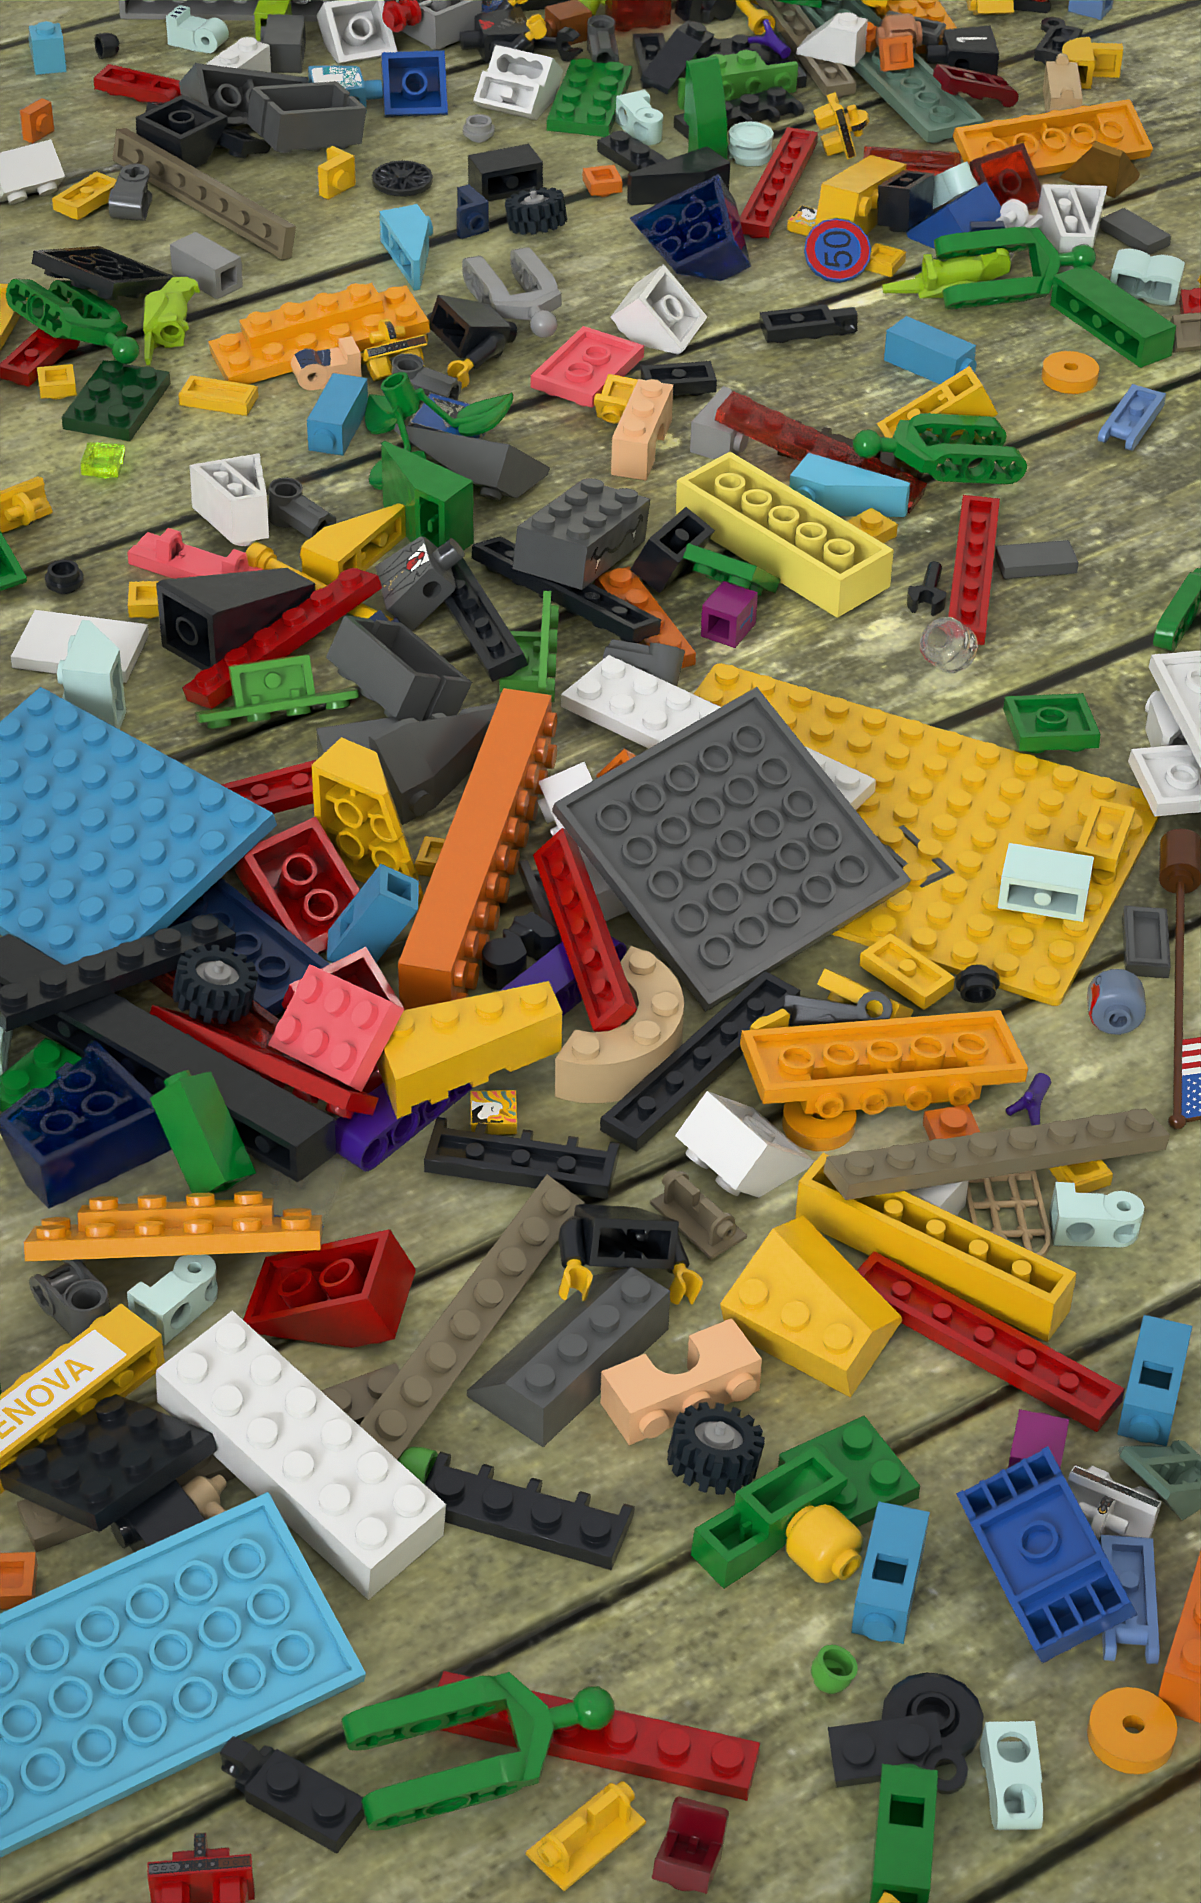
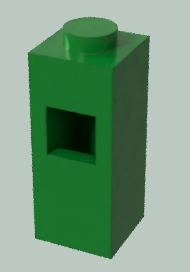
[150,1070,256,1195]
[869,1764,938,1903]

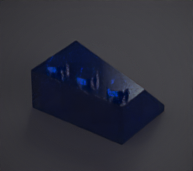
[630,174,751,281]
[0,1040,172,1209]

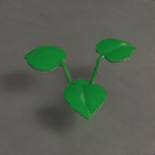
[365,372,514,489]

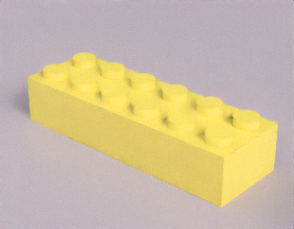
[675,452,894,618]

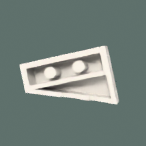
[1037,184,1107,273]
[190,453,269,546]

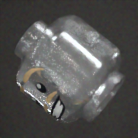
[919,617,978,673]

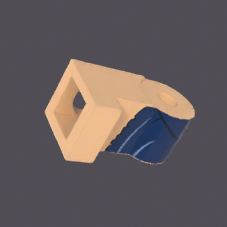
[291,336,361,390]

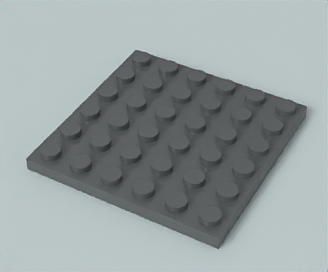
[552,687,911,1012]

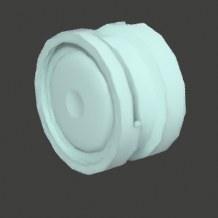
[728,121,774,167]

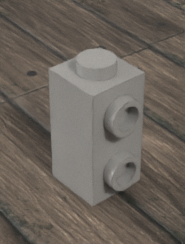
[170,232,243,299]

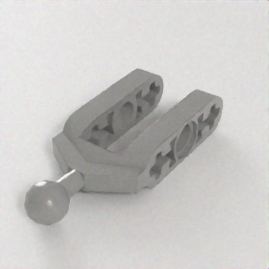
[462,247,562,338]

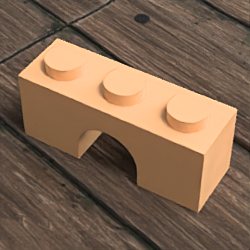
[611,379,673,481]
[600,1318,762,1445]

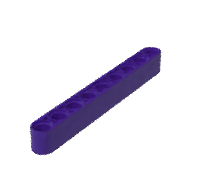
[335,936,627,1171]

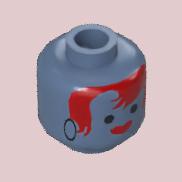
[1087,969,1146,1035]

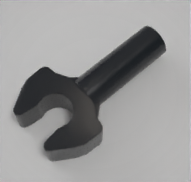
[534,27,583,61]
[907,561,947,616]

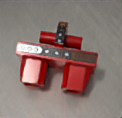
[148,1832,255,1903]

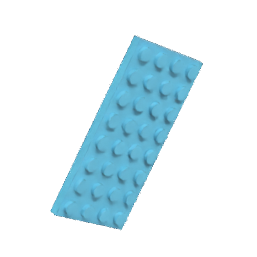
[0,1492,366,1858]

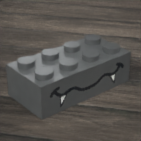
[512,478,651,590]

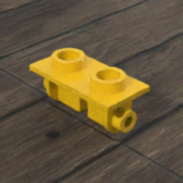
[526,1781,646,1891]

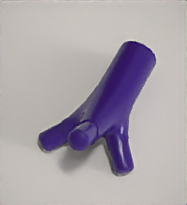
[747,19,791,58]
[1005,1073,1051,1126]

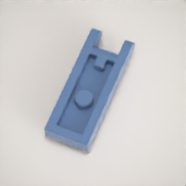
[1098,384,1166,451]
[1099,1535,1159,1664]

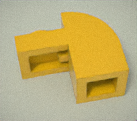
[1062,37,1123,89]

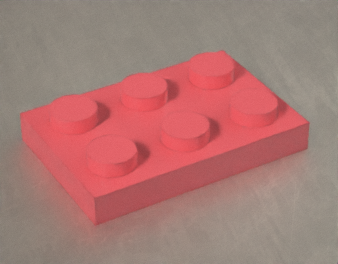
[531,326,644,408]
[268,964,404,1092]

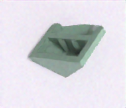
[1118,1440,1201,1521]

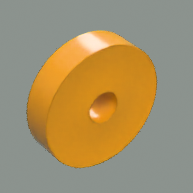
[1041,351,1099,394]
[782,1101,857,1151]
[1087,1687,1177,1774]

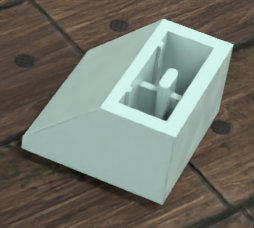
[57,620,126,730]

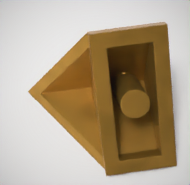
[1059,141,1140,198]

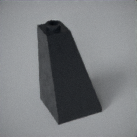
[156,568,315,670]

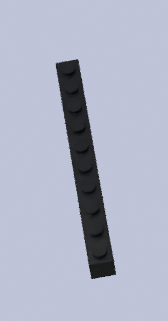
[0,934,336,1183]

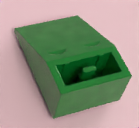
[381,441,474,551]

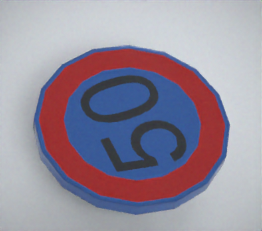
[804,218,871,283]

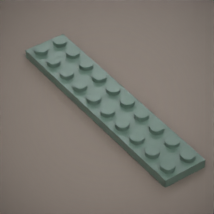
[799,0,985,143]

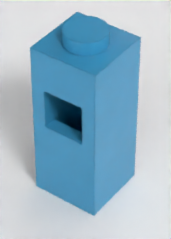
[884,316,977,384]
[307,373,368,456]
[327,864,419,963]
[1117,1315,1192,1446]
[851,1501,930,1644]

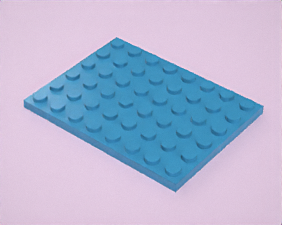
[0,687,277,965]

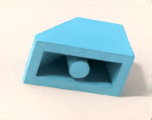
[29,21,66,75]

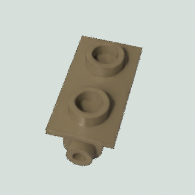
[650,1170,747,1260]

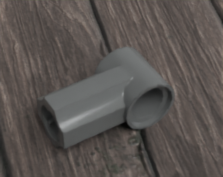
[587,15,619,63]
[391,354,462,410]
[268,477,336,538]
[602,639,685,686]

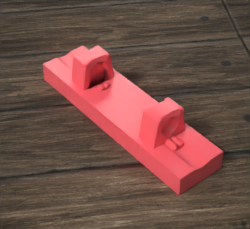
[127,528,263,578]

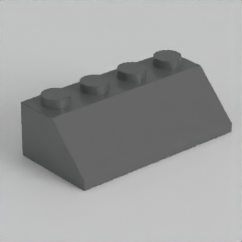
[467,1267,670,1447]

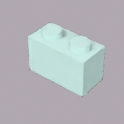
[997,843,1094,922]

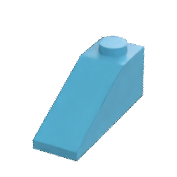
[379,204,433,291]
[789,453,910,517]

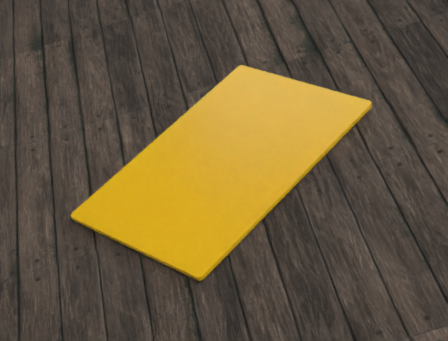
[694,663,1160,1006]

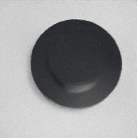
[45,559,84,594]
[955,965,1000,1003]

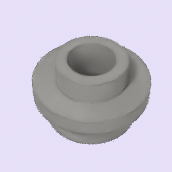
[463,114,495,143]

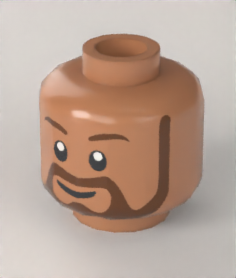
[876,13,922,53]

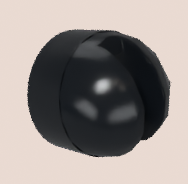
[94,32,120,59]

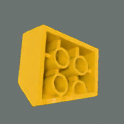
[311,737,424,907]
[720,1215,902,1398]

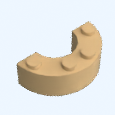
[555,946,684,1103]

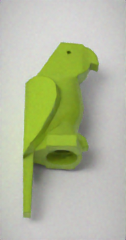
[882,248,1011,299]
[143,277,200,365]

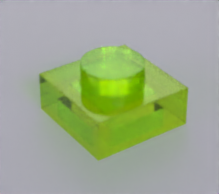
[80,442,125,478]

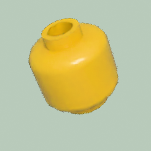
[786,1505,863,1583]

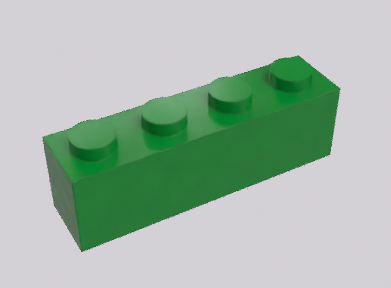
[1050,264,1176,368]

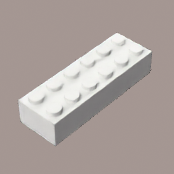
[156,1311,446,1600]

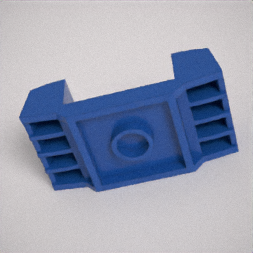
[956,1446,1138,1664]

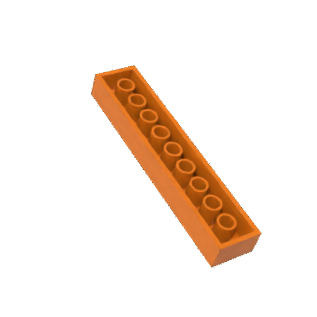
[398,688,558,1010]

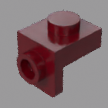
[652,1796,729,1894]

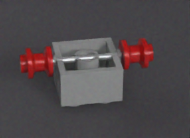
[382,0,482,50]

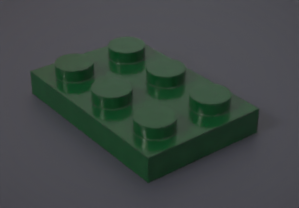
[62,360,171,441]

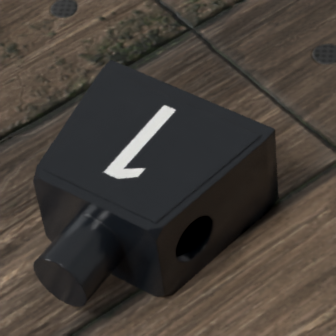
[925,25,1000,76]

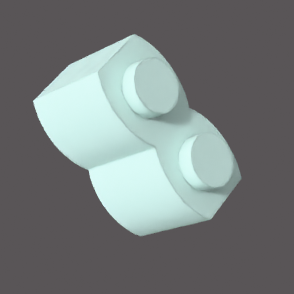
[1110,249,1185,306]

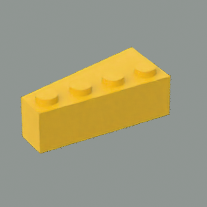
[815,155,907,235]
[376,981,562,1119]

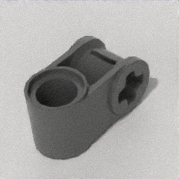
[109,164,152,221]
[29,1259,111,1339]

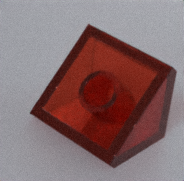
[969,142,1042,211]

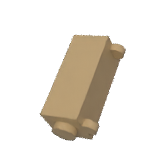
[1043,53,1083,113]

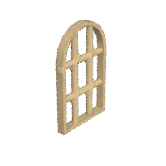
[966,1170,1051,1258]

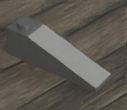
[179,63,309,127]
[394,424,550,501]
[369,703,497,825]

